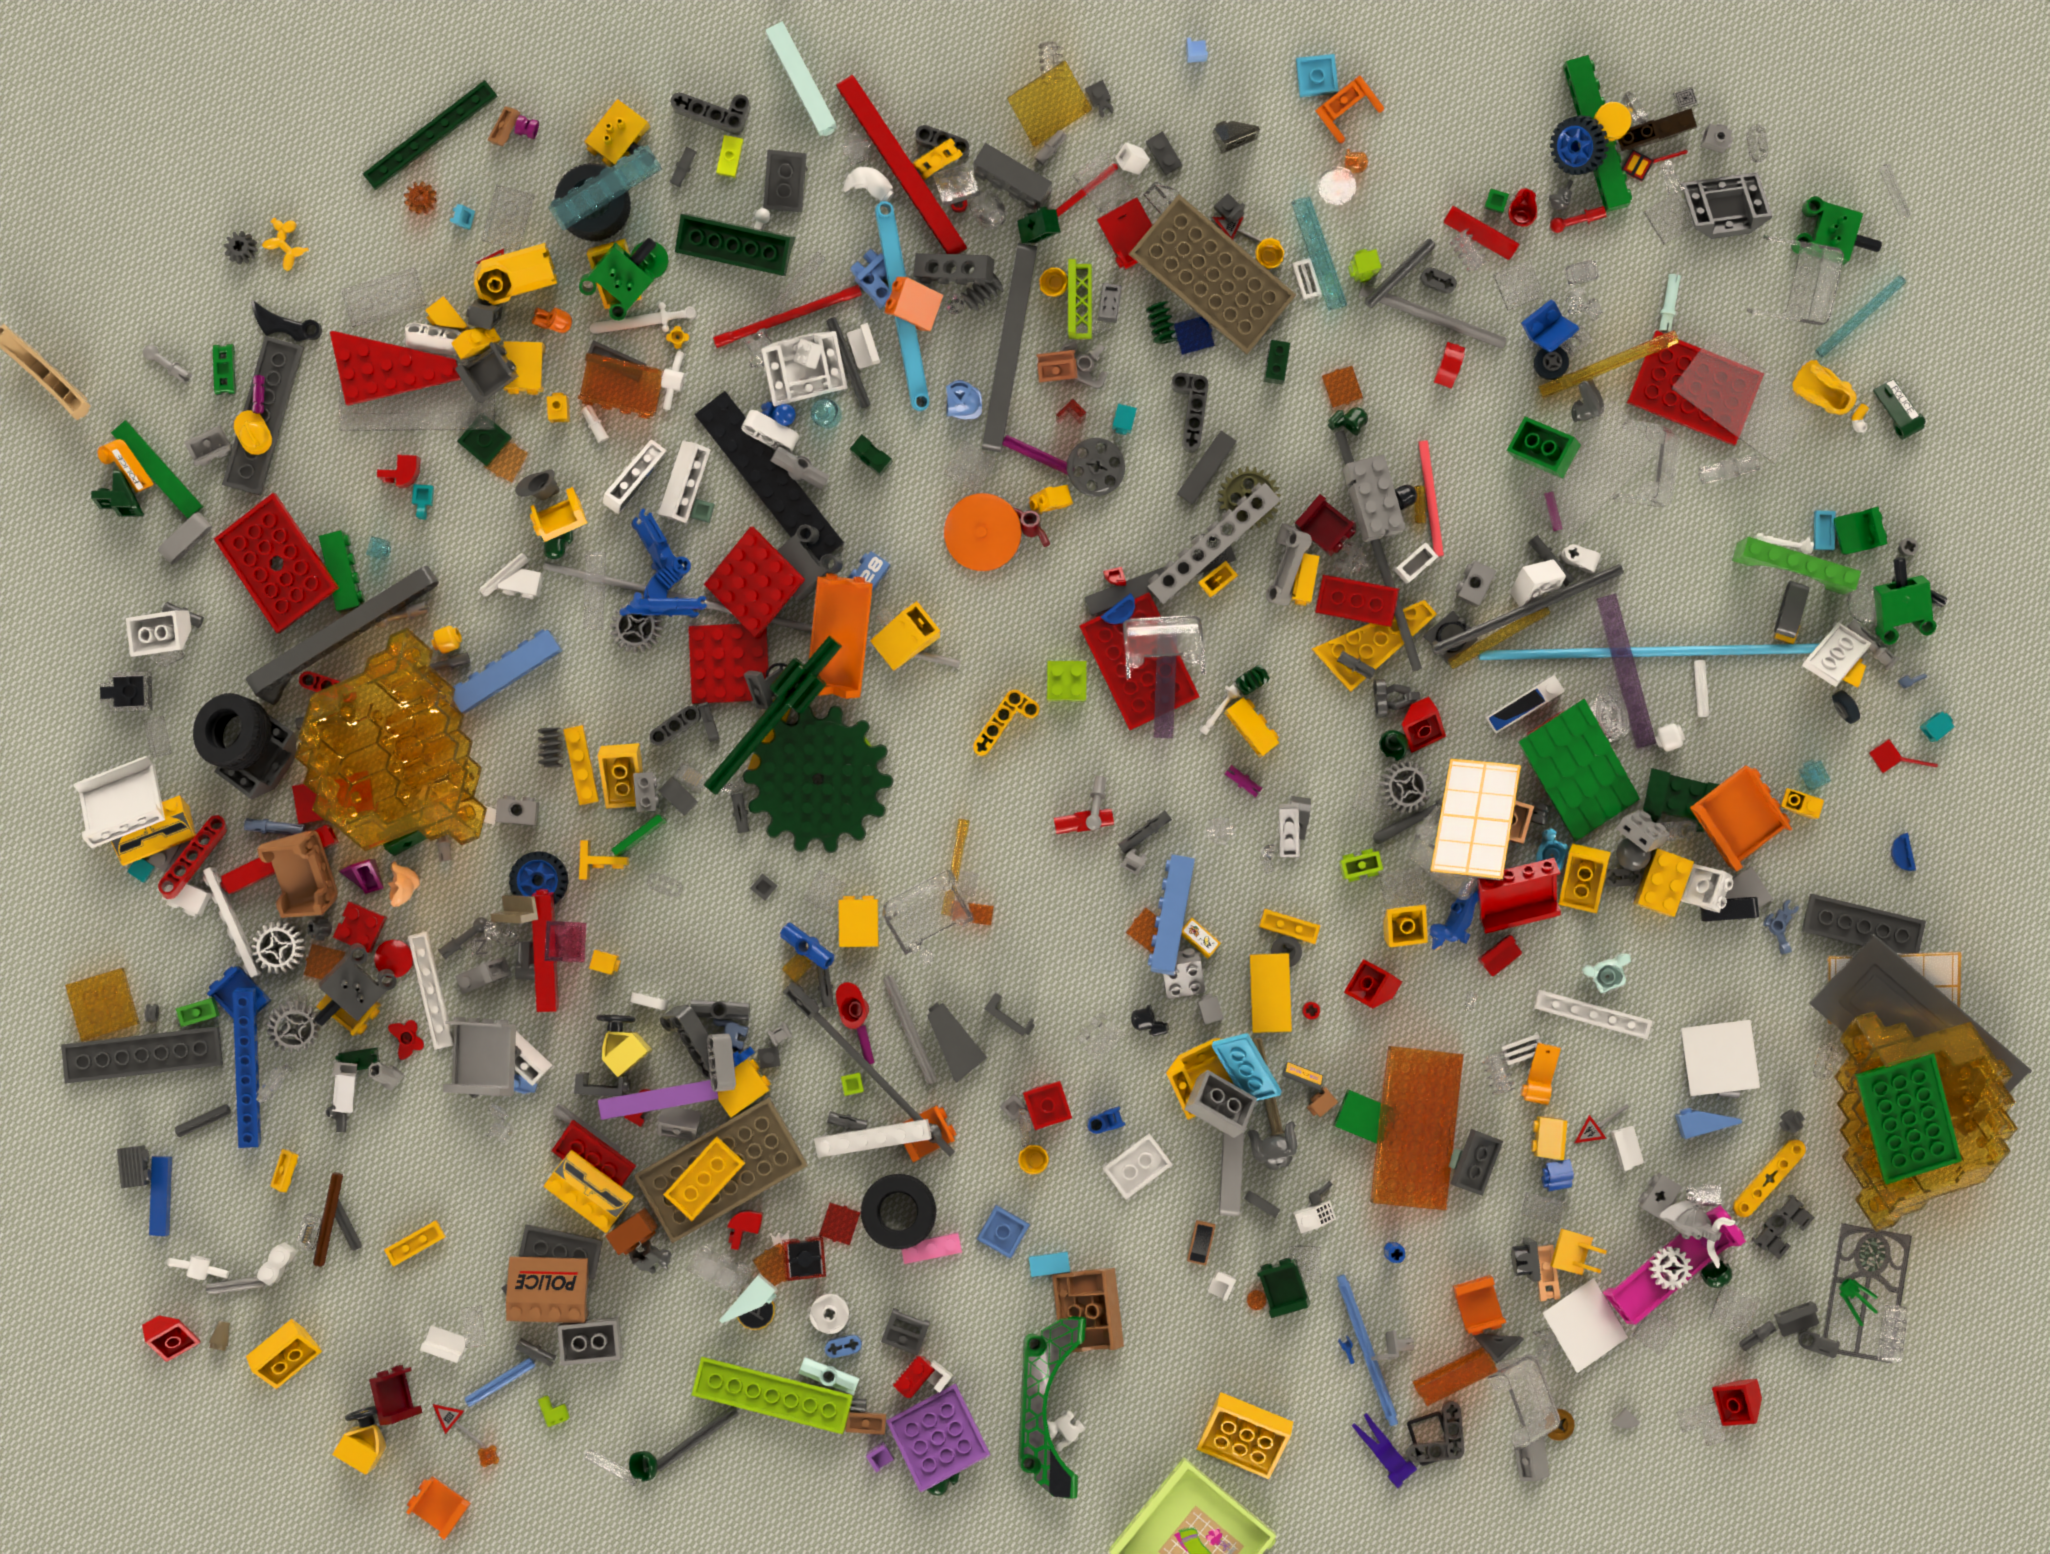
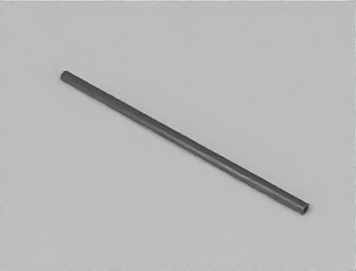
[1335,430,1422,672]

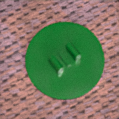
[631,242,669,279]

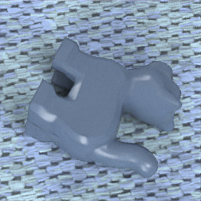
[711,1018,749,1052]

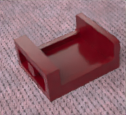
[1295,494,1357,556]
[369,1365,423,1426]

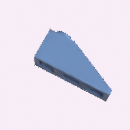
[1675,1108,1742,1139]

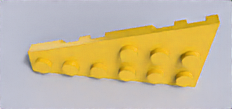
[1311,600,1437,692]

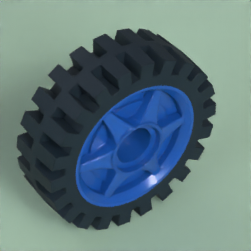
[1550,116,1609,175]
[509,851,569,905]

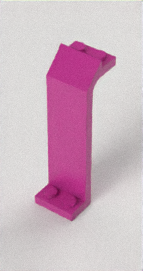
[1603,1205,1746,1325]

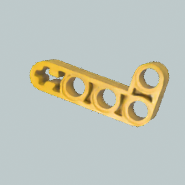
[973,690,1039,756]

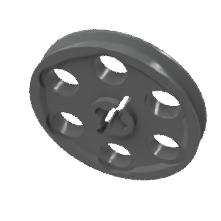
[1067,438,1125,497]

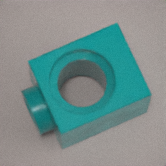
[1112,403,1137,435]
[1919,712,1955,742]

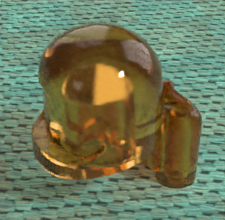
[1333,149,1368,181]

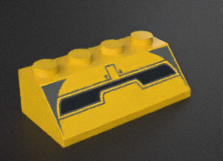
[111,795,196,866]
[543,1150,634,1233]

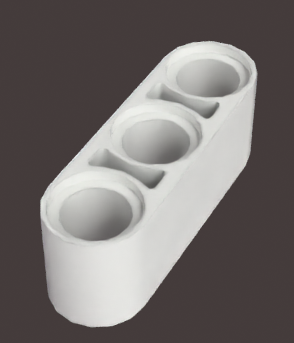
[405,323,461,355]
[741,410,799,453]

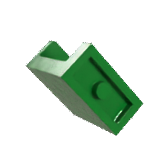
[1333,1089,1394,1144]

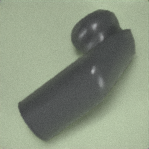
[326,1106,347,1132]

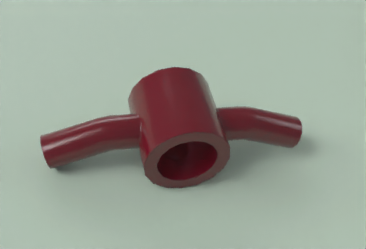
[1013,507,1050,547]

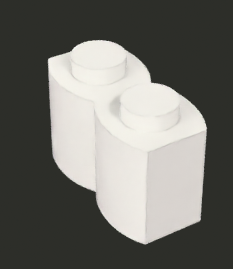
[257,1242,296,1286]

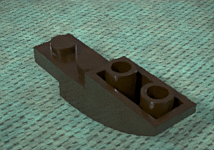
[1618,108,1697,151]

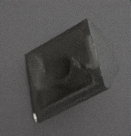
[1213,121,1260,154]

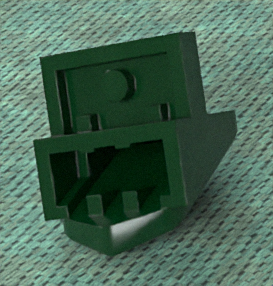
[91,470,144,517]

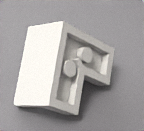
[1510,560,1566,607]

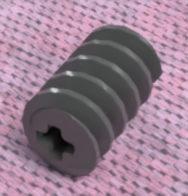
[960,273,1004,311]
[538,728,563,768]

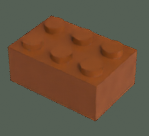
[605,1207,658,1255]

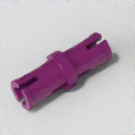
[1224,765,1262,798]

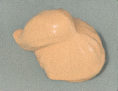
[388,861,420,907]

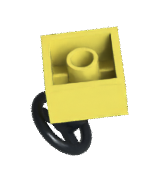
[596,1014,652,1077]

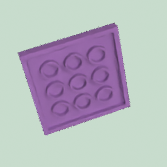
[886,1383,991,1492]

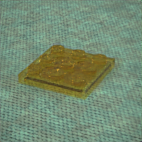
[65,968,140,1041]

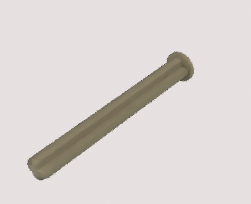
[1252,1038,1285,1136]

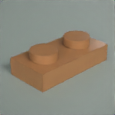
[488,106,521,147]
[845,1411,886,1435]

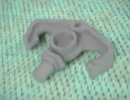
[1060,340,1108,389]

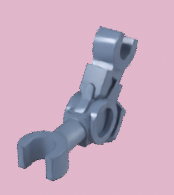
[1763,900,1799,955]

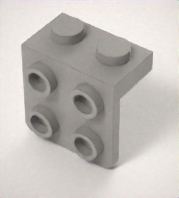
[1163,948,1205,999]

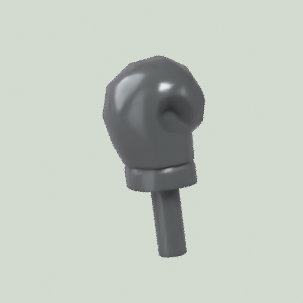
[1549,180,1573,210]

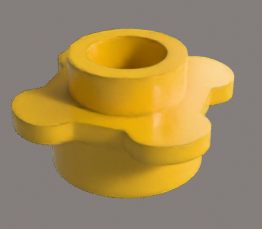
[666,326,689,349]

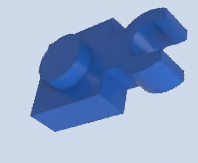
[733,1046,755,1067]

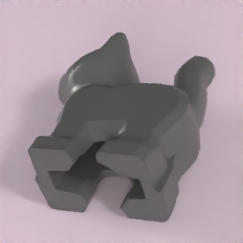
[629,1240,672,1274]

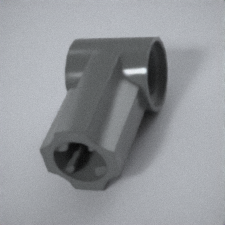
[515,941,535,980]

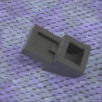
[1290,796,1311,840]

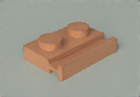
[1036,350,1078,382]

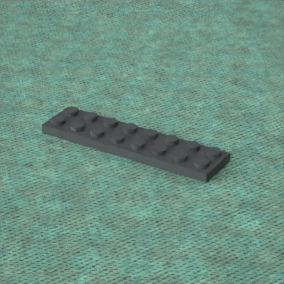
[222,336,304,496]
[61,1026,223,1084]

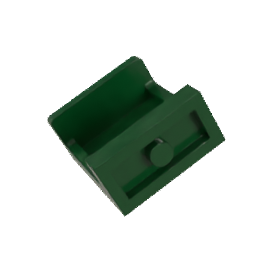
[1257,1257,1311,1318]

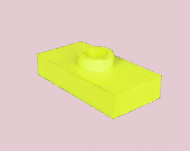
[716,135,744,178]

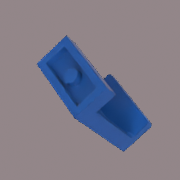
[207,966,272,1023]

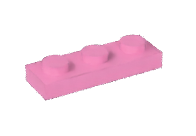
[901,1233,962,1264]

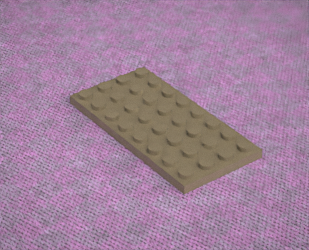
[1129,194,1296,355]
[634,1097,808,1244]

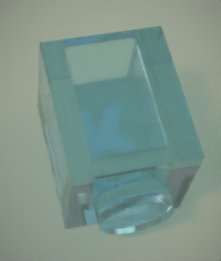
[1799,759,1831,790]

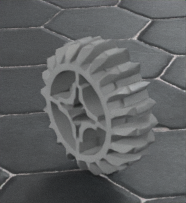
[610,601,663,653]
[1379,761,1432,813]
[266,1000,321,1053]

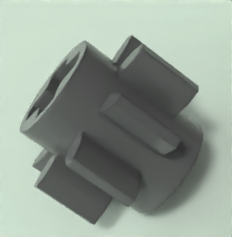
[307,916,332,941]
[1779,1109,1805,1134]

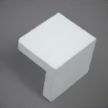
[1115,142,1150,175]
[1208,1270,1236,1301]
[927,1360,953,1393]

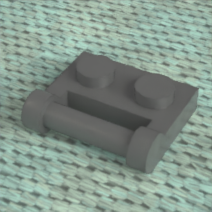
[881,1308,930,1356]

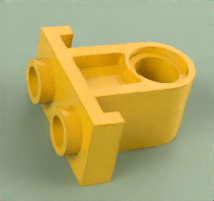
[1029,485,1073,515]

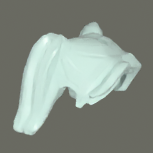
[1582,953,1631,993]

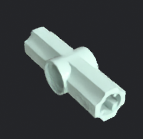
[798,1357,860,1395]

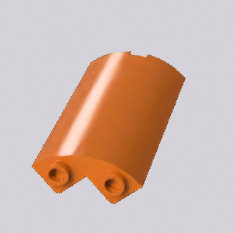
[809,573,873,699]

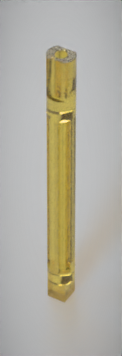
[1538,330,1679,399]

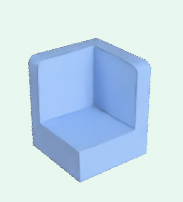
[1186,37,1208,63]

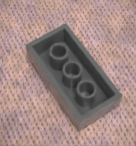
[973,143,1052,210]

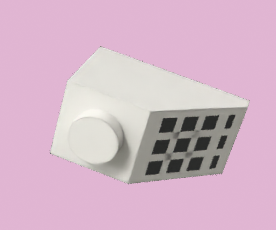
[1293,1200,1336,1234]

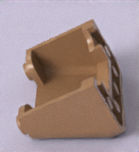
[257,830,338,918]

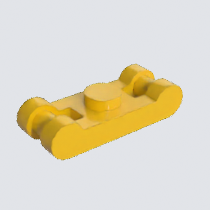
[912,138,963,180]

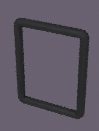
[1407,1412,1454,1466]

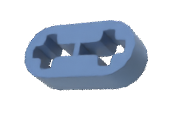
[825,1335,862,1358]

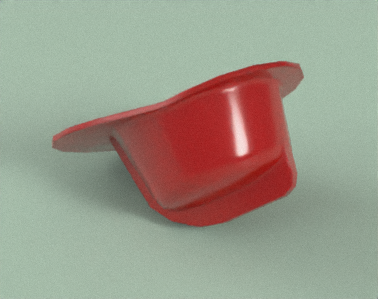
[835,982,869,1029]

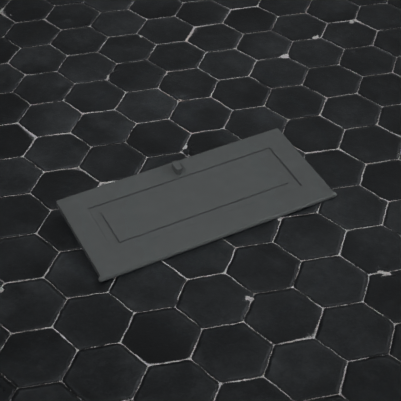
[1809,934,2032,1138]

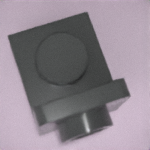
[1214,193,1245,224]

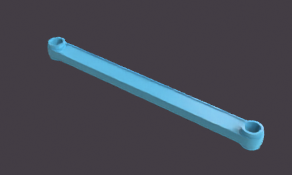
[875,201,929,411]

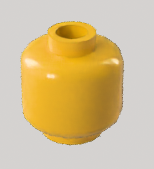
[431,625,462,654]

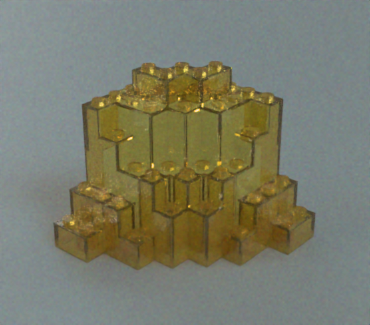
[295,627,487,851]
[1834,1011,2018,1232]

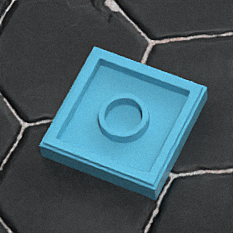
[1296,54,1339,97]

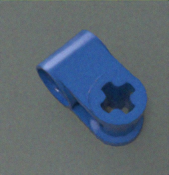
[1086,1106,1126,1134]

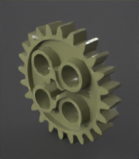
[1218,466,1281,530]

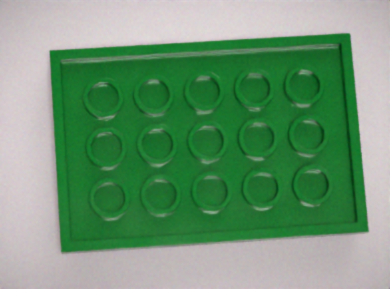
[1855,1051,1962,1185]

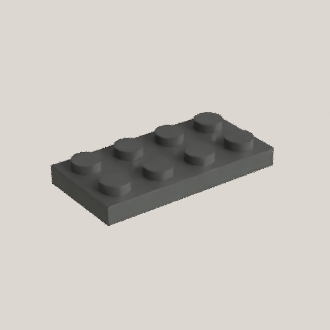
[519,1224,603,1279]

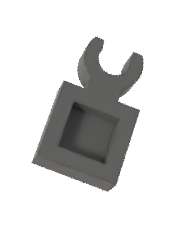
[1085,80,1114,118]

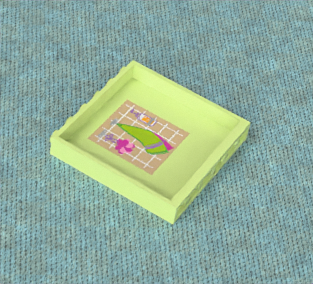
[1109,1457,1276,1554]

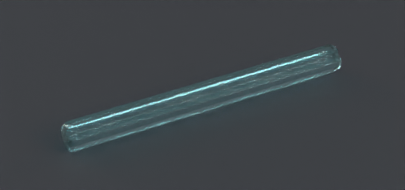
[1815,275,1906,358]

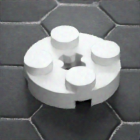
[810,1294,849,1334]

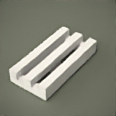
[1292,258,1322,301]
[1501,1034,1542,1065]

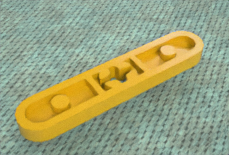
[1733,1139,1806,1217]

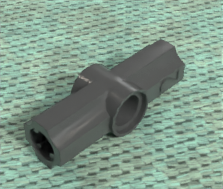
[690,1000,750,1020]

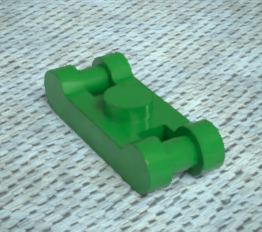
[213,344,236,395]

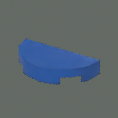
[1101,593,1135,624]
[1891,833,1916,871]

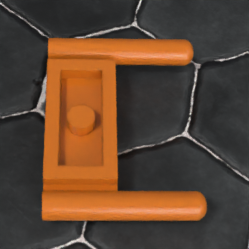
[1315,75,1384,143]

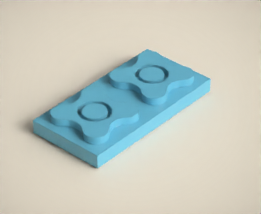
[1212,1033,1282,1101]

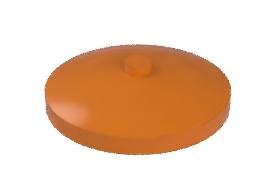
[944,493,1022,571]

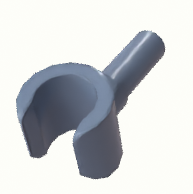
[1898,673,1927,688]

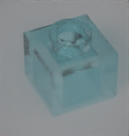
[366,536,391,561]

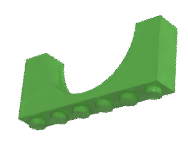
[1732,537,1861,595]

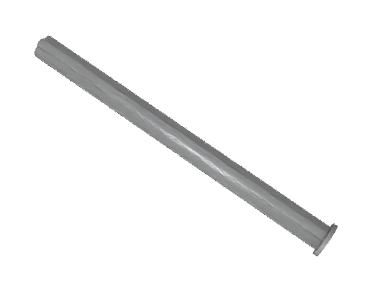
[1358,282,1507,348]

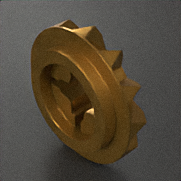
[1543,1408,1575,1441]

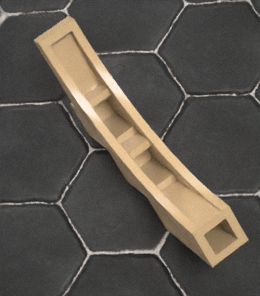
[0,323,91,421]

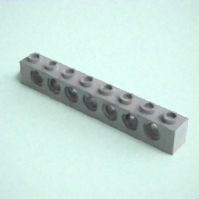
[1147,483,1281,604]

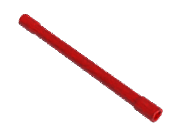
[713,284,862,348]

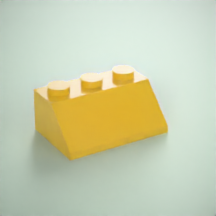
[1224,697,1279,758]
[246,1319,322,1389]

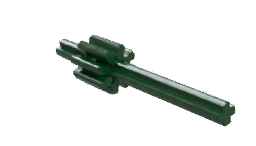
[704,636,842,795]

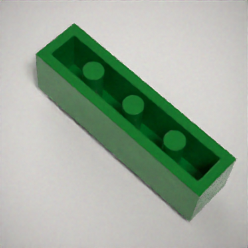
[318,530,365,613]

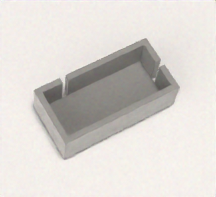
[1342,454,1406,543]

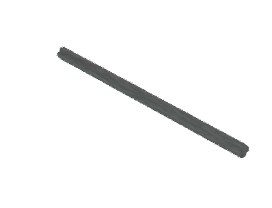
[1431,564,1624,655]

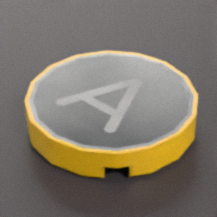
[737,1301,775,1330]

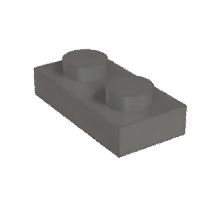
[1146,131,1182,175]

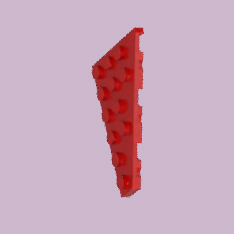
[330,331,461,406]

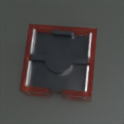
[782,1235,826,1281]

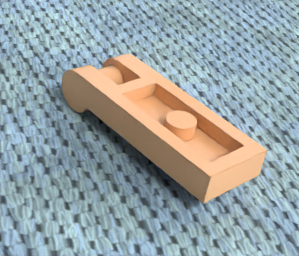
[1538,1244,1560,1302]

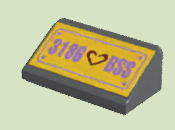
[1282,1062,1323,1090]

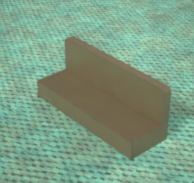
[490,895,538,923]

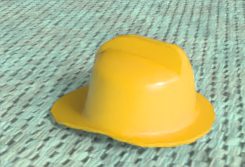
[234,410,272,455]

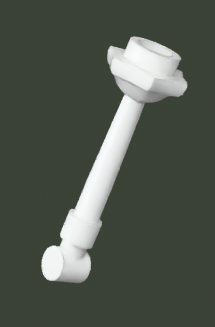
[1756,533,1814,554]
[1200,685,1242,735]

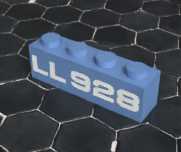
[848,551,891,592]

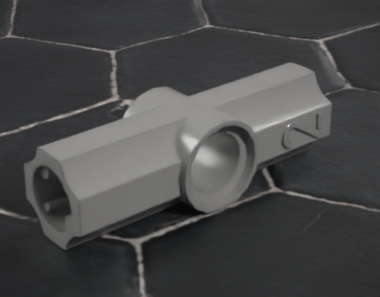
[770,447,829,490]

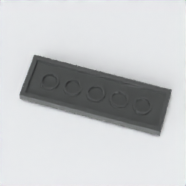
[1801,894,1926,954]

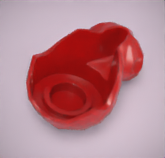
[1508,188,1537,227]

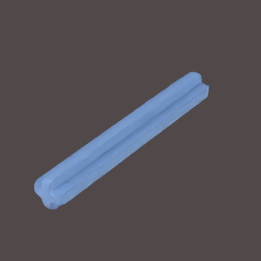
[465,1358,535,1407]

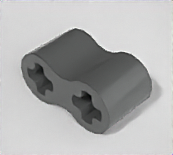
[658,777,698,816]

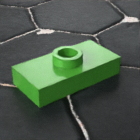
[176,997,220,1027]

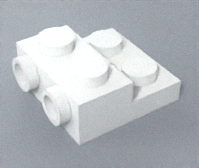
[1681,864,1733,913]

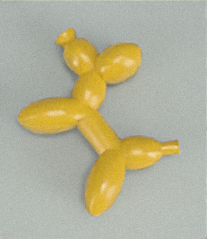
[262,218,309,271]

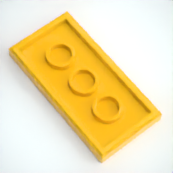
[1250,953,1292,1033]
[663,1137,745,1221]

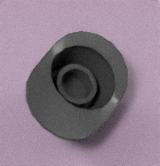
[515,469,559,500]

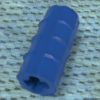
[1384,1242,1406,1263]

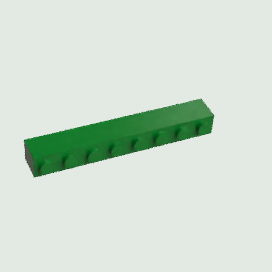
[1563,55,1632,213]

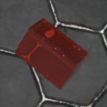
[1056,399,1086,424]

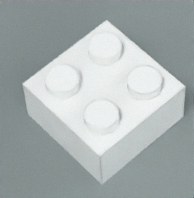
[794,339,823,369]

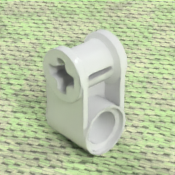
[1561,544,1601,574]

